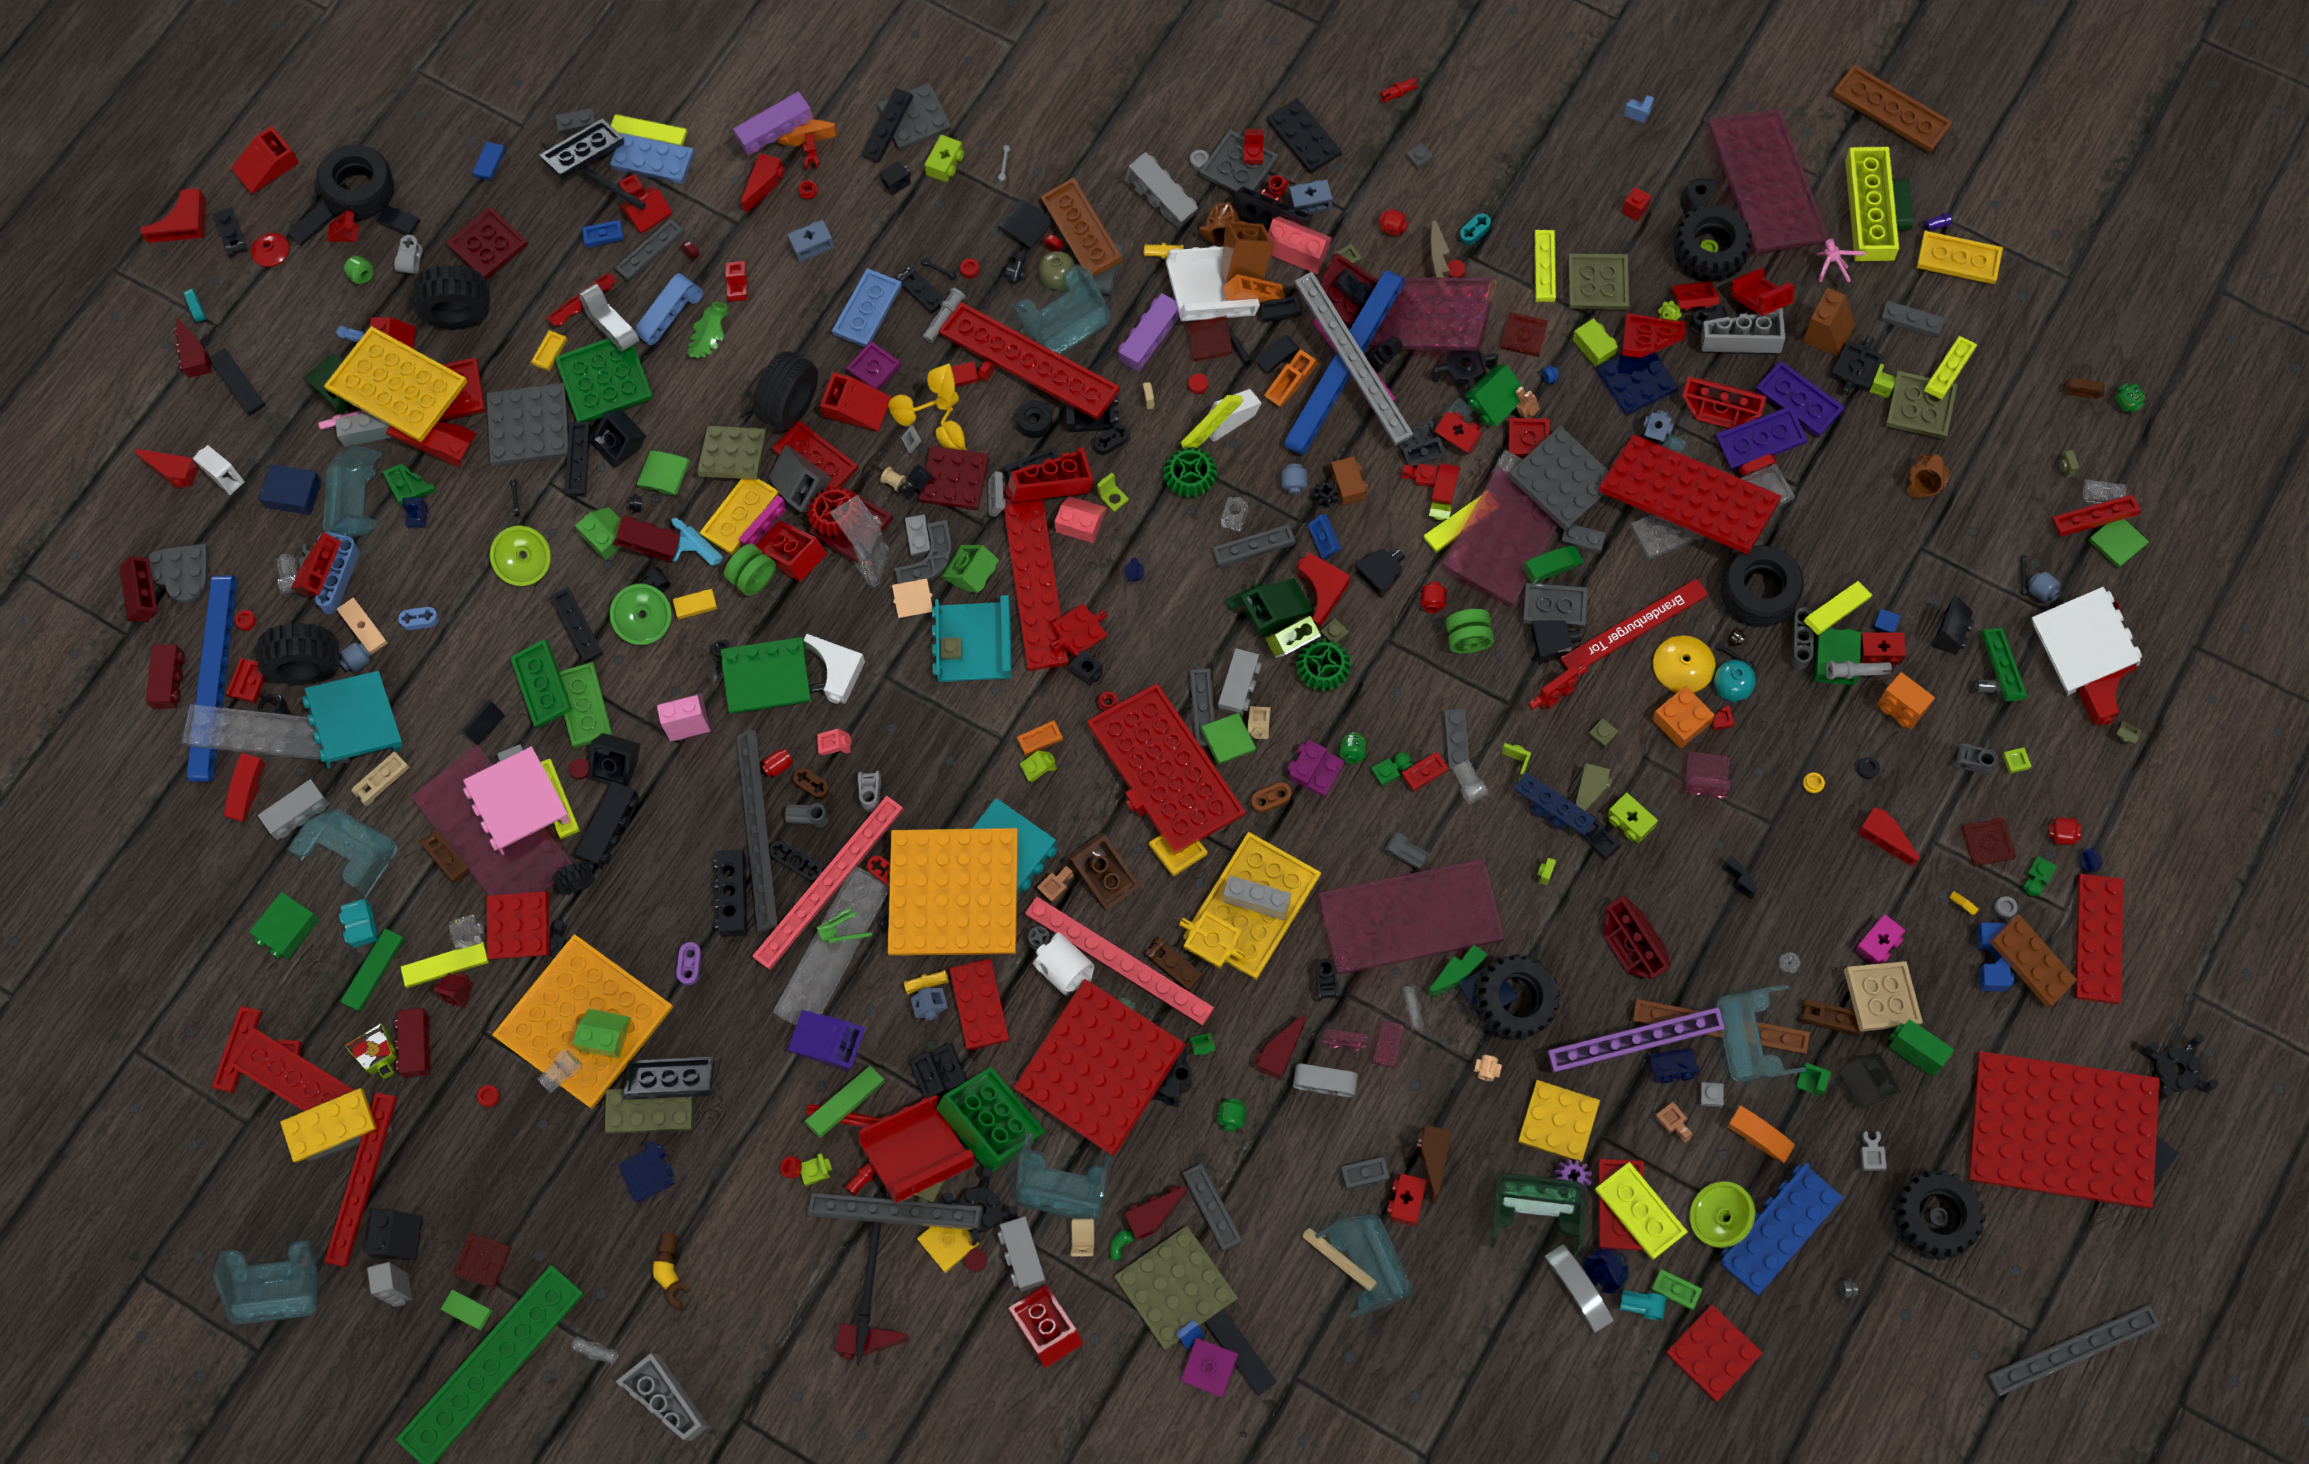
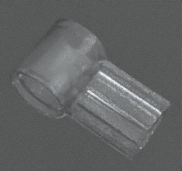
[276,554,298,595]
[1452,759,1488,804]
[537,1049,582,1093]

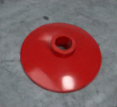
[251,233,290,267]

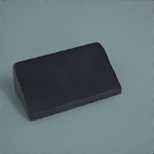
[462,700,505,745]

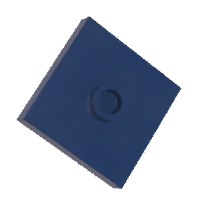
[1458,966,1518,1016]

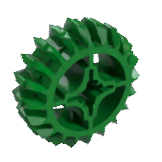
[1163,446,1217,499]
[1296,637,1352,693]

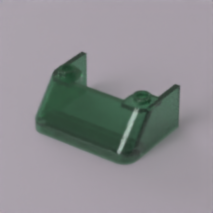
[1490,1173,1586,1258]

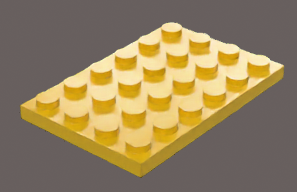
[324,326,468,442]
[1183,832,1321,980]

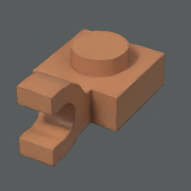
[1515,386,1540,418]
[1037,866,1074,903]
[1656,1102,1693,1144]

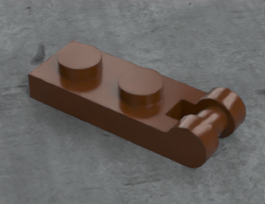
[419,828,470,883]
[1144,937,1203,992]
[1799,999,1861,1036]

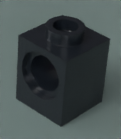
[879,161,911,196]
[1070,650,1103,686]

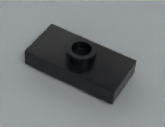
[1259,296,1301,323]

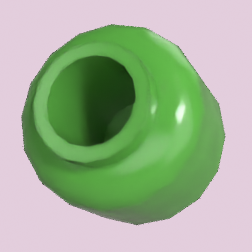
[344,256,374,284]

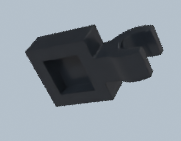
[898,463,933,499]
[548,919,567,958]

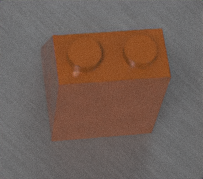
[1221,221,1273,282]
[1802,287,1855,358]

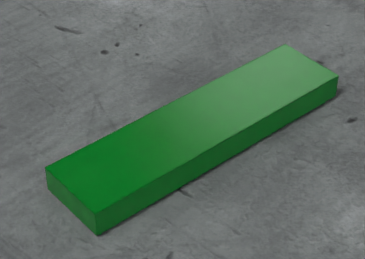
[1981,628,2027,701]
[340,928,404,1012]

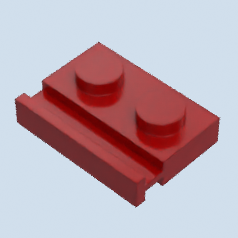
[226,658,266,703]

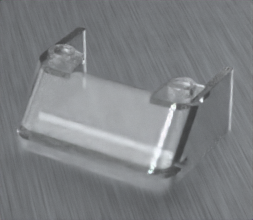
[830,495,890,588]

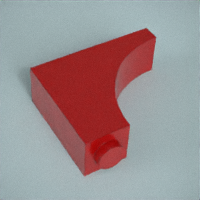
[141,188,206,243]
[1297,552,1351,631]
[2077,663,2141,726]

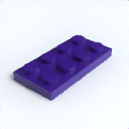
[1755,361,1845,438]
[1716,406,1807,471]

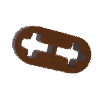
[2065,378,2105,399]
[793,768,830,800]

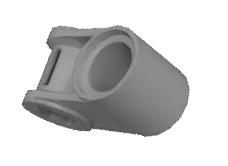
[395,235,423,274]
[858,770,881,812]

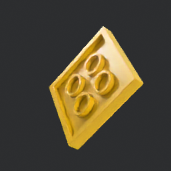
[1518,1080,1600,1163]

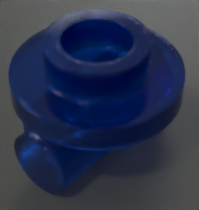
[1124,558,1144,582]
[2080,848,2102,872]

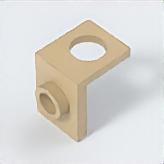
[1071,1219,1094,1256]

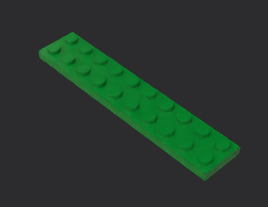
[395,1265,585,1464]

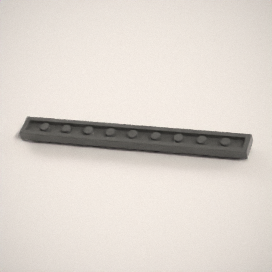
[737,729,777,932]

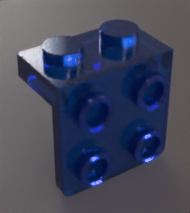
[619,1140,675,1202]

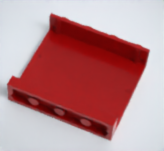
[859,1095,974,1204]

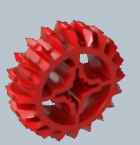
[807,485,862,538]

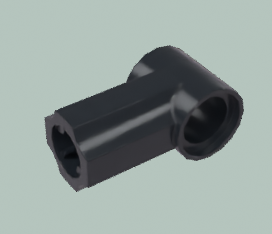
[636,567,671,593]

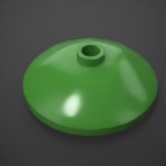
[610,584,672,645]

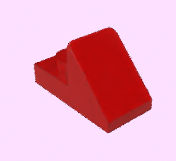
[1244,129,1264,164]
[327,210,359,242]

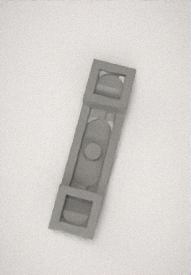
[1544,1245,1613,1333]

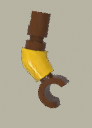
[653,1233,691,1311]

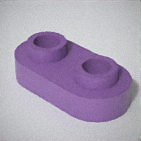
[676,942,702,985]

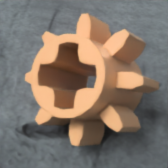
[1474,1055,1502,1081]

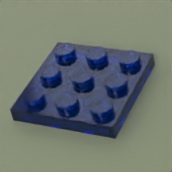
[1596,352,1678,416]

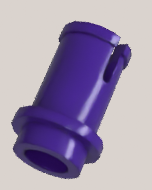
[1924,213,1951,232]

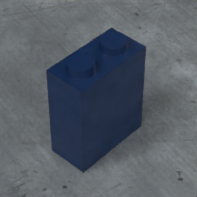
[259,464,322,515]

